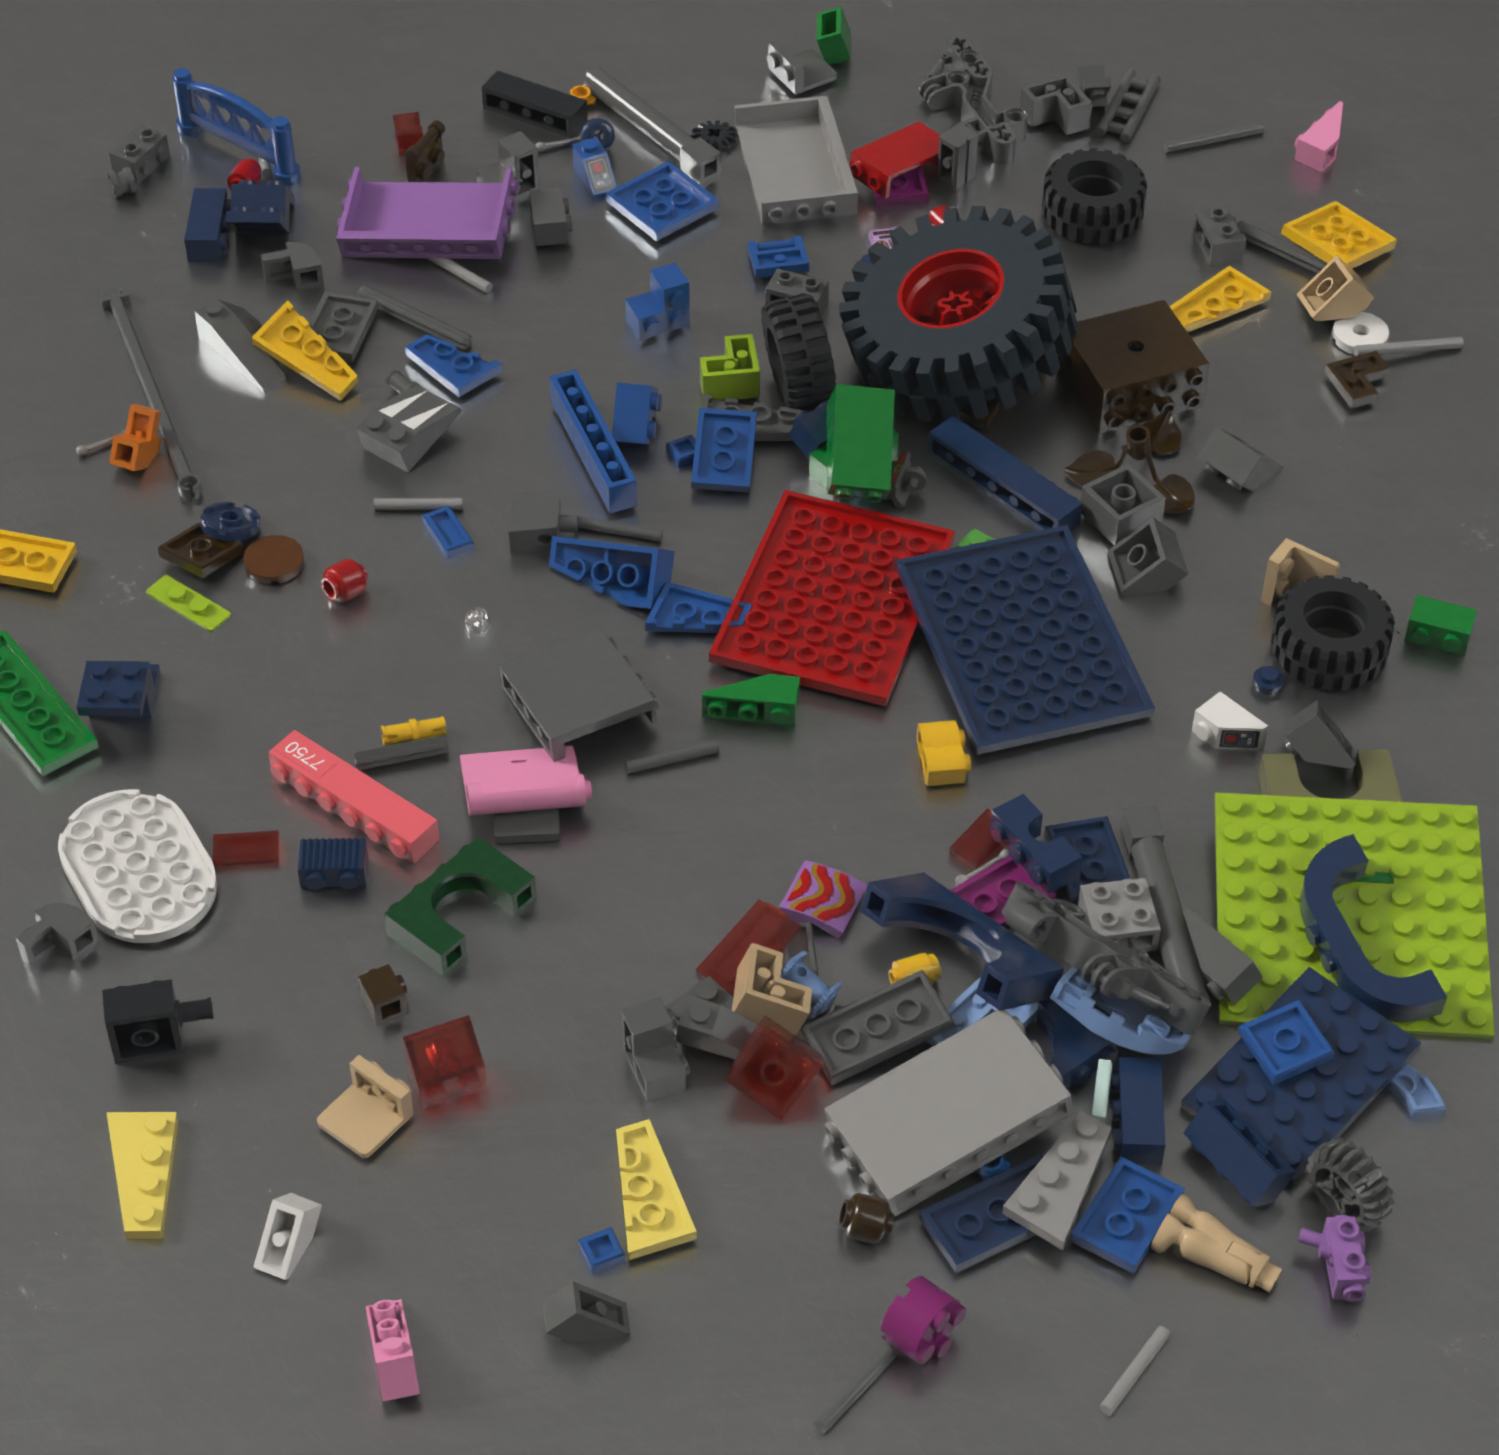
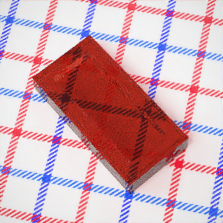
[949,808,1001,870]
[212,830,280,867]

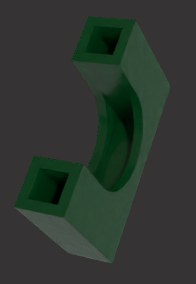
[384,836,537,976]

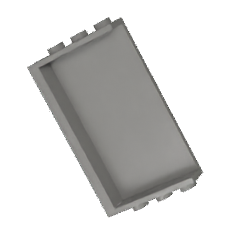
[735,96,858,225]
[824,1010,1074,1217]

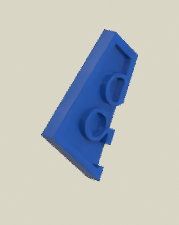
[405,334,503,397]
[645,582,752,633]

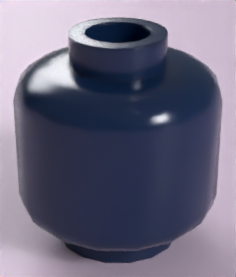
[580,118,615,151]

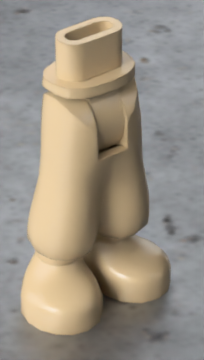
[1150,1193,1283,1293]

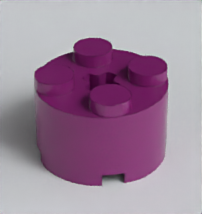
[881,1276,967,1364]

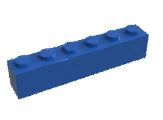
[549,369,637,513]

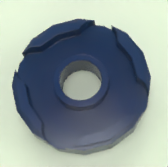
[200,502,260,541]

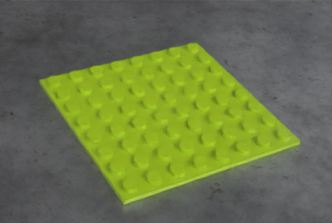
[1215,792,1495,1039]

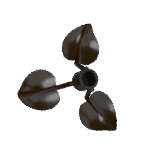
[1064,410,1195,514]

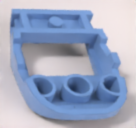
[1050,966,1191,1054]

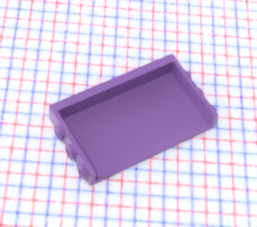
[336,167,519,259]

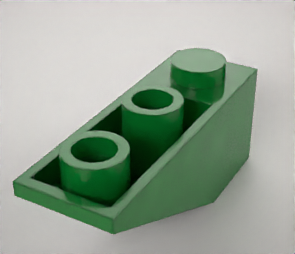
[702,674,800,725]

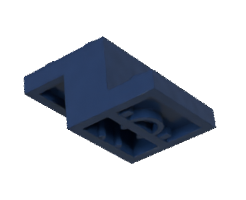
[225,180,294,233]
[76,661,161,719]

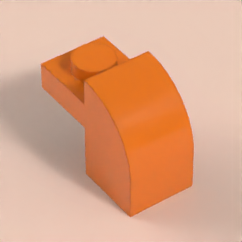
[109,404,162,471]

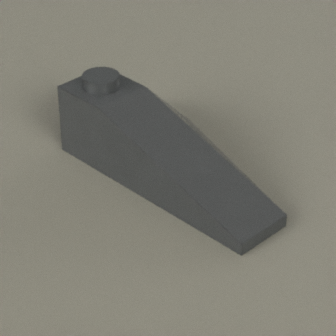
[194,299,287,393]

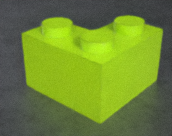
[700,334,760,401]

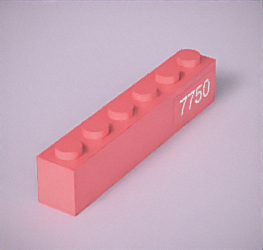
[268,730,440,864]

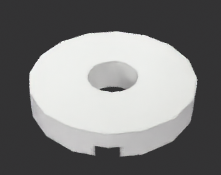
[1332,312,1389,355]

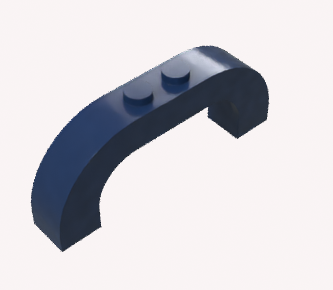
[1300,834,1447,1022]

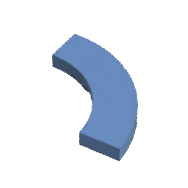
[1385,1063,1447,1120]

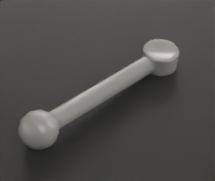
[536,135,581,152]
[76,429,126,456]
[955,849,1010,886]

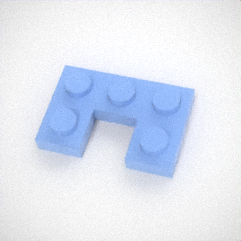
[926,977,1038,1046]

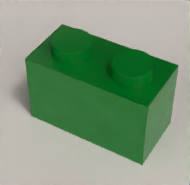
[816,6,851,65]
[1404,595,1477,656]

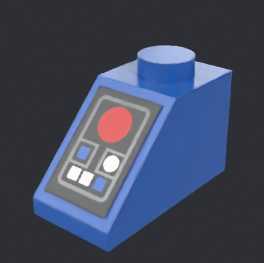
[572,137,617,200]

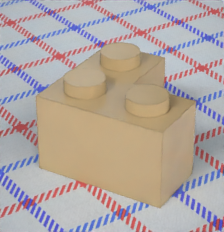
[732,943,812,1039]

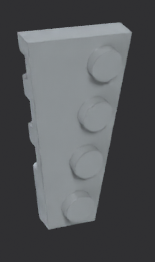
[1002,1110,1111,1250]

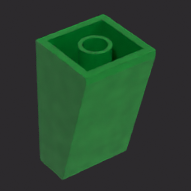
[827,384,895,502]

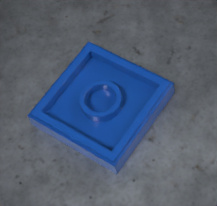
[1238,1000,1335,1085]

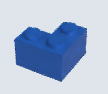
[625,262,690,341]
[612,383,662,445]

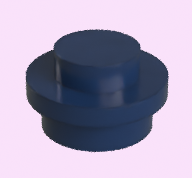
[1253,666,1285,695]

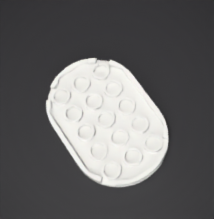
[58,789,217,943]

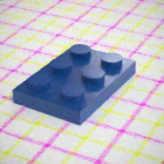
[691,408,757,493]
[1070,1157,1185,1274]

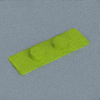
[146,575,231,632]

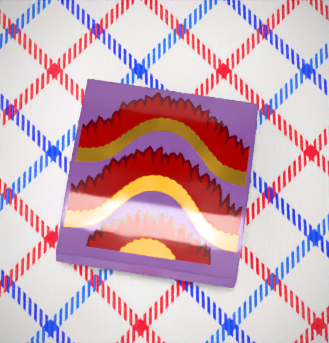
[777,860,868,939]

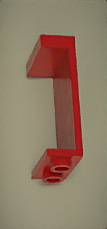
[849,121,940,199]

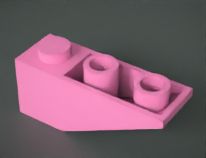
[1294,101,1343,172]
[365,1299,420,1402]

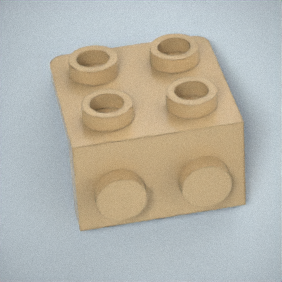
[317,1055,414,1158]

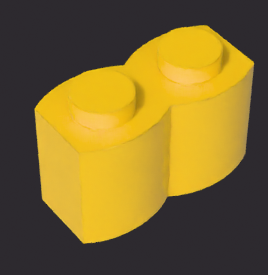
[916,720,971,786]

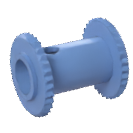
[781,951,842,1019]

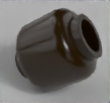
[839,1193,894,1244]

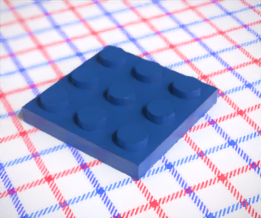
[606,161,719,241]

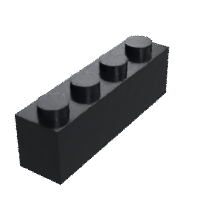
[481,70,588,138]

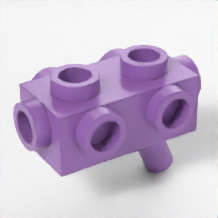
[1298,1215,1371,1302]

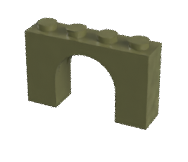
[1258,749,1402,802]

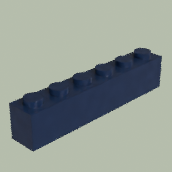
[928,416,1083,531]

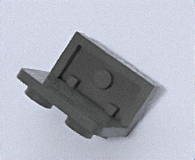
[767,40,837,95]

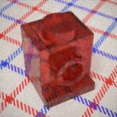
[392,112,423,155]

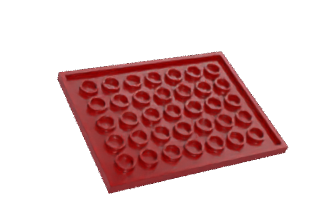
[708,490,955,706]

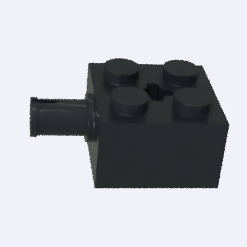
[102,979,214,1064]

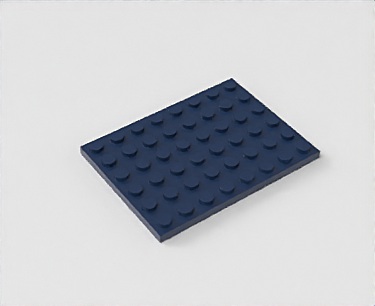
[896,525,1155,755]

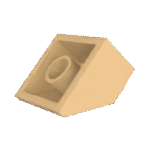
[1296,255,1375,321]

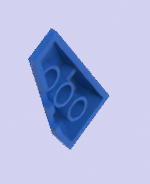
[549,536,675,609]

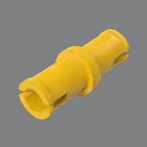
[380,716,447,746]

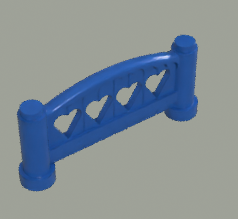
[172,68,301,185]

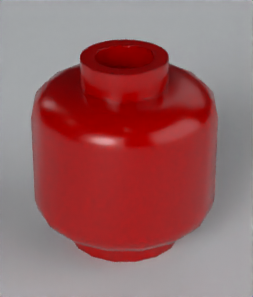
[321,559,368,603]

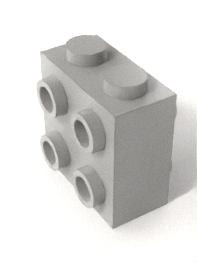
[1078,878,1161,952]

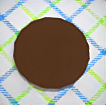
[243,535,304,584]

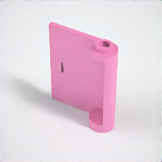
[460,746,592,816]

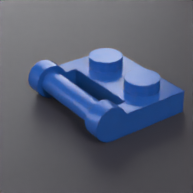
[747,235,809,278]

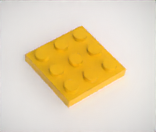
[1281,201,1397,269]

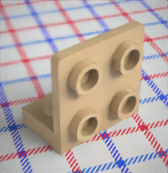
[1260,538,1340,606]

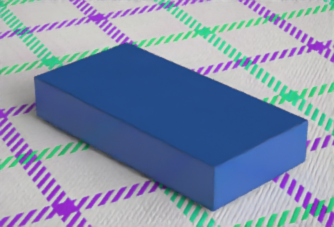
[422,506,474,560]

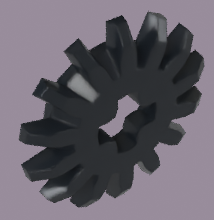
[691,120,738,151]

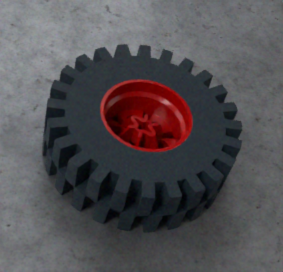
[839,206,1078,422]

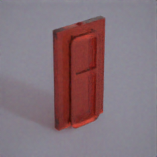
[695,899,801,997]

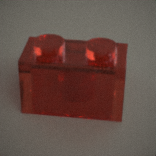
[403,1015,487,1109]
[725,1015,823,1120]

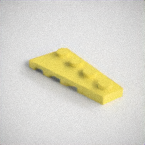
[106,1112,178,1239]
[616,1119,697,1260]

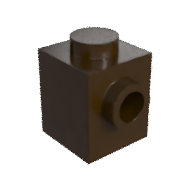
[358,964,408,1026]

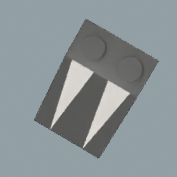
[356,385,462,473]

